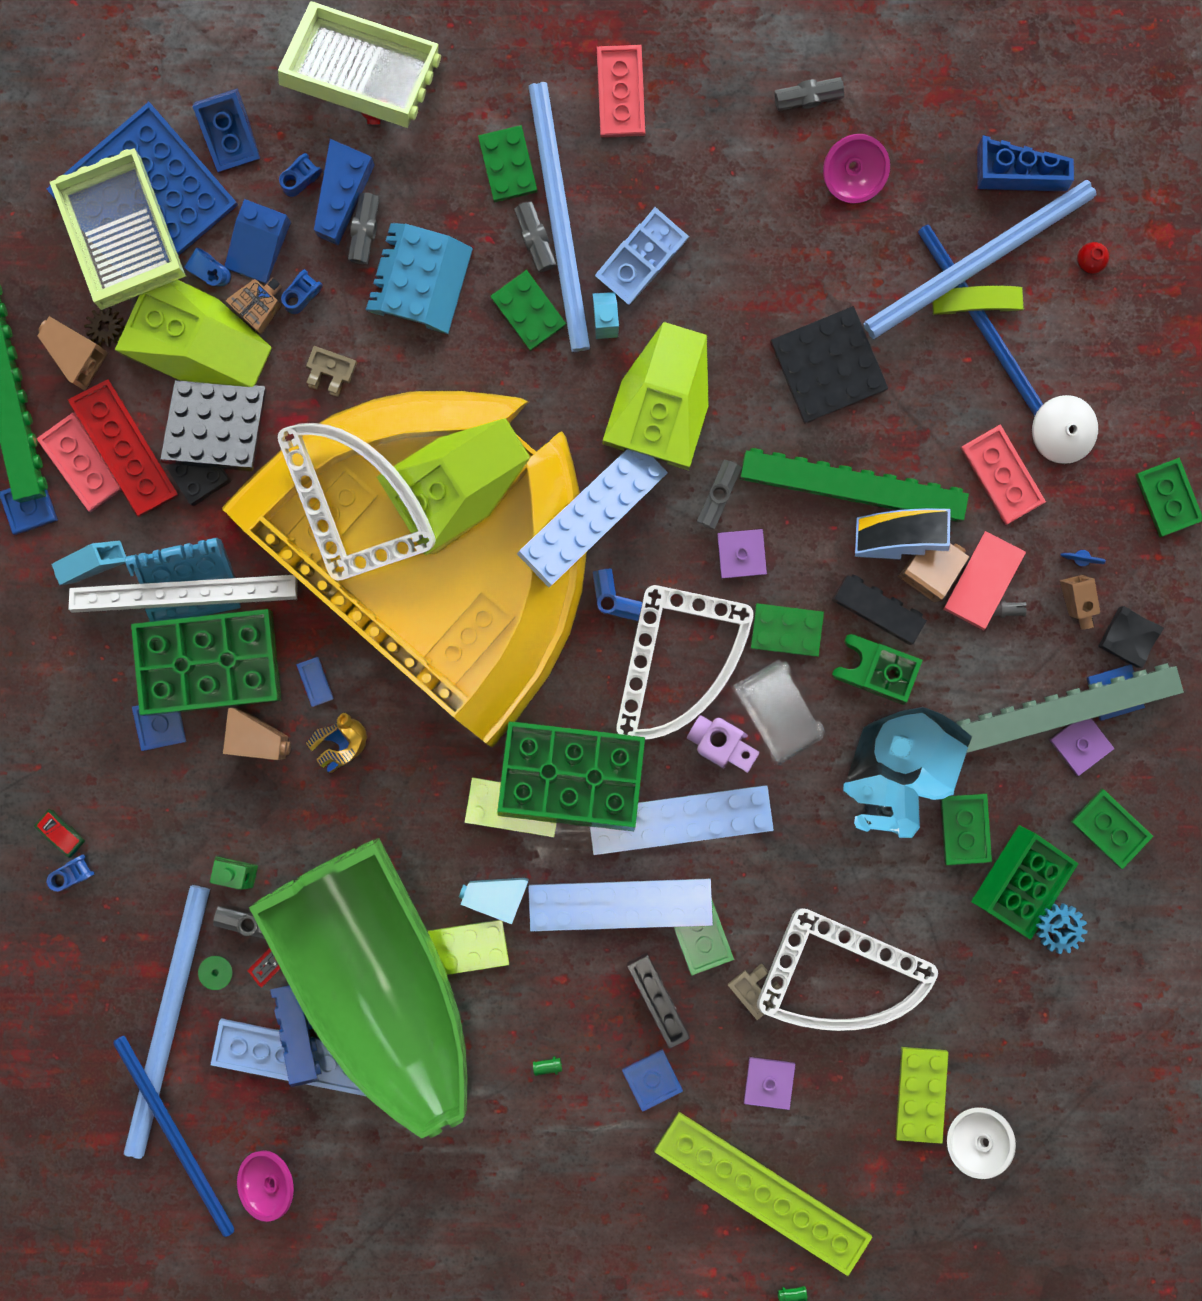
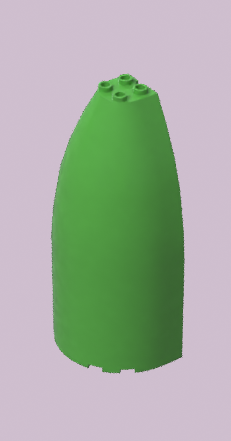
[249,838,467,1138]

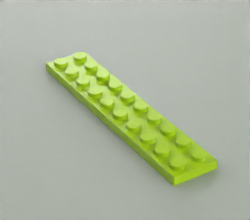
[654,1112,872,1276]

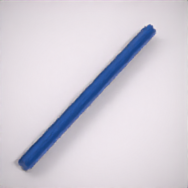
[918,225,1043,416]
[113,1036,234,1237]

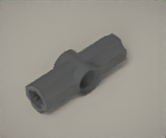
[774,77,845,111]
[348,193,380,265]
[514,202,556,273]
[697,459,742,530]
[213,906,265,939]

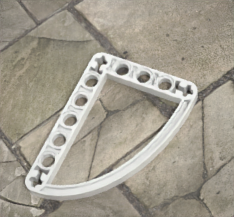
[278,423,436,581]
[617,585,753,739]
[757,908,938,1031]

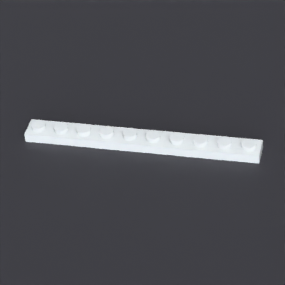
[69,575,297,613]

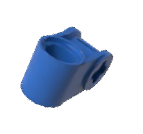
[279,153,322,197]
[185,248,231,286]
[281,269,323,314]
[47,854,95,891]

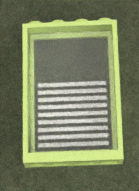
[278,1,441,128]
[50,148,186,310]

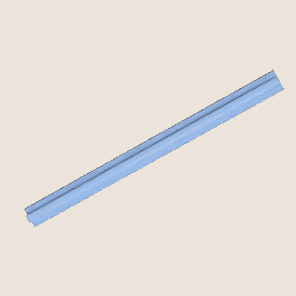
[529,82,590,352]
[863,180,1097,339]
[124,885,210,1159]

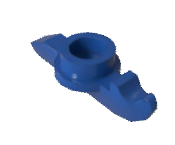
[1060,550,1106,566]

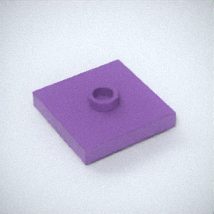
[717,529,767,579]
[1050,719,1114,776]
[744,1057,795,1110]

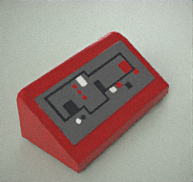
[248,948,281,988]

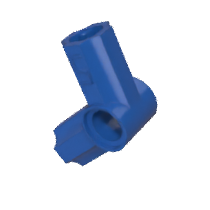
[592,569,643,621]

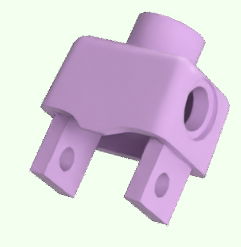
[687,715,759,773]

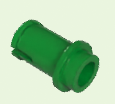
[533,1056,562,1076]
[777,1286,807,1301]

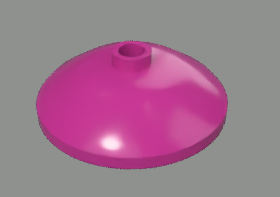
[823,134,890,203]
[237,1150,294,1222]

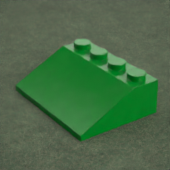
[971,825,1079,940]

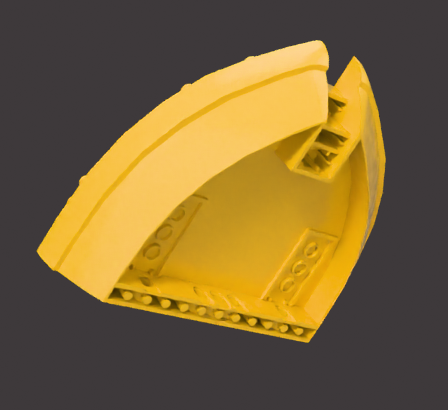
[222,391,587,748]

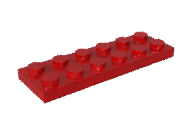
[68,379,178,517]

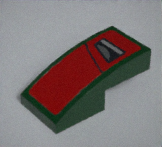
[34,809,85,858]

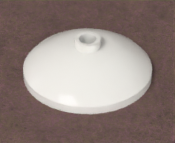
[1032,395,1098,464]
[947,1108,1016,1179]

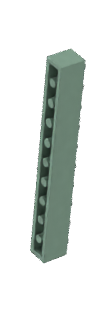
[956,663,1184,753]

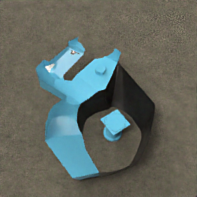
[844,707,972,838]

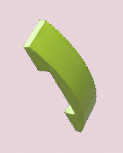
[932,286,1023,315]

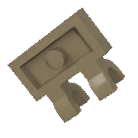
[306,346,357,397]
[728,963,781,1020]

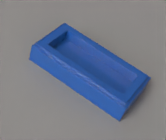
[296,657,334,707]

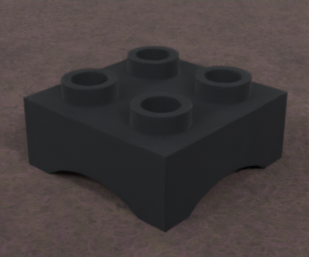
[165,464,232,506]
[1098,606,1164,668]

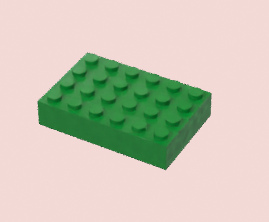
[131,609,282,716]
[497,721,645,832]

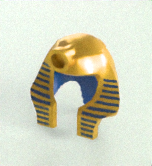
[306,713,367,773]

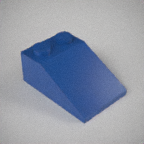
[192,88,260,172]
[225,199,291,284]

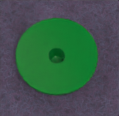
[198,956,232,990]

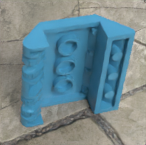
[366,223,473,334]
[125,538,241,622]

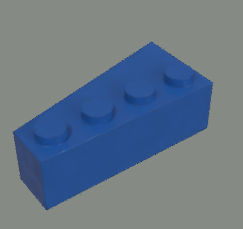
[977,135,1074,191]
[314,139,375,245]
[270,986,322,1087]

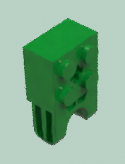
[831,634,923,705]

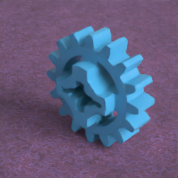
[1036,903,1087,954]

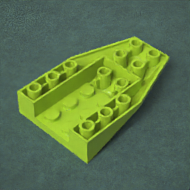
[115,280,272,387]
[603,322,708,471]
[377,418,531,555]

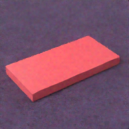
[597,45,645,138]
[37,413,121,512]
[960,424,1046,525]
[943,531,1026,630]

